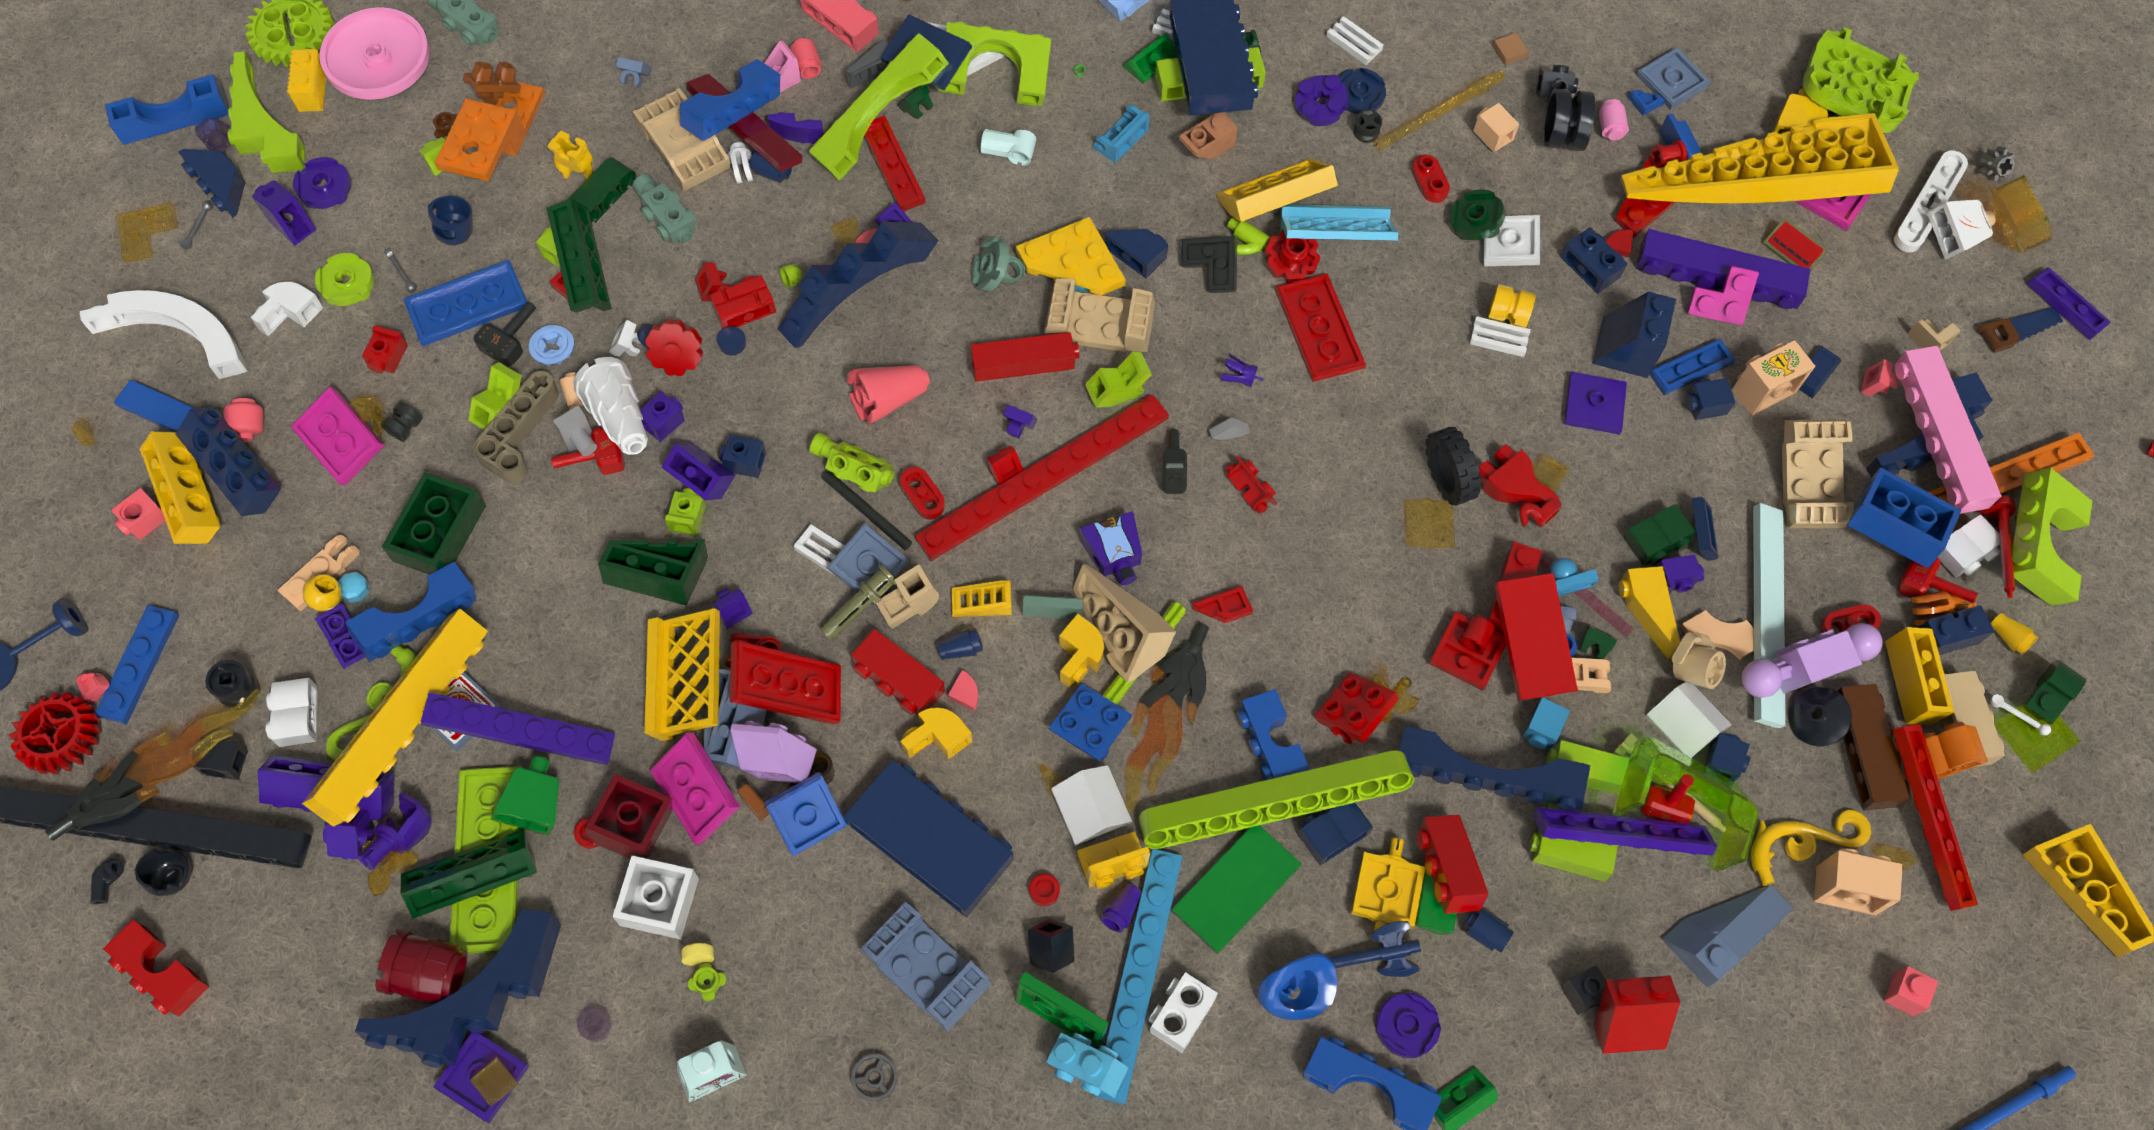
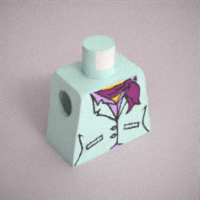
[677,1040,747,1103]

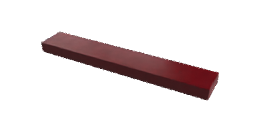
[687,73,802,172]

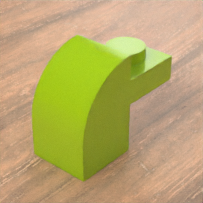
[1085,351,1152,407]
[468,362,522,430]

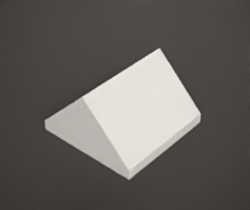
[1646,682,1732,761]
[1051,765,1132,846]

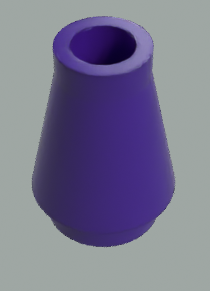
[1100,884,1142,933]

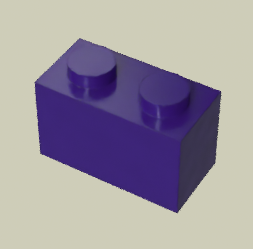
[661,443,736,500]

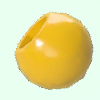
[302,574,342,611]

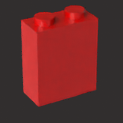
[1594,975,1680,1054]

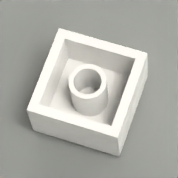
[613,856,699,940]

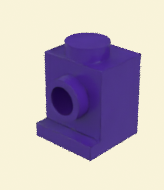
[1657,554,1704,594]

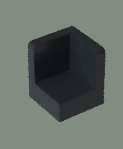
[1028,919,1075,973]

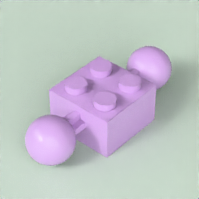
[1742,623,1883,698]

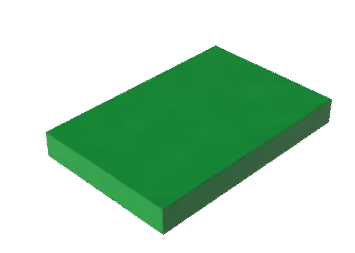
[1015,971,1109,1050]

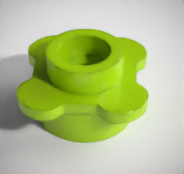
[688,963,727,1002]

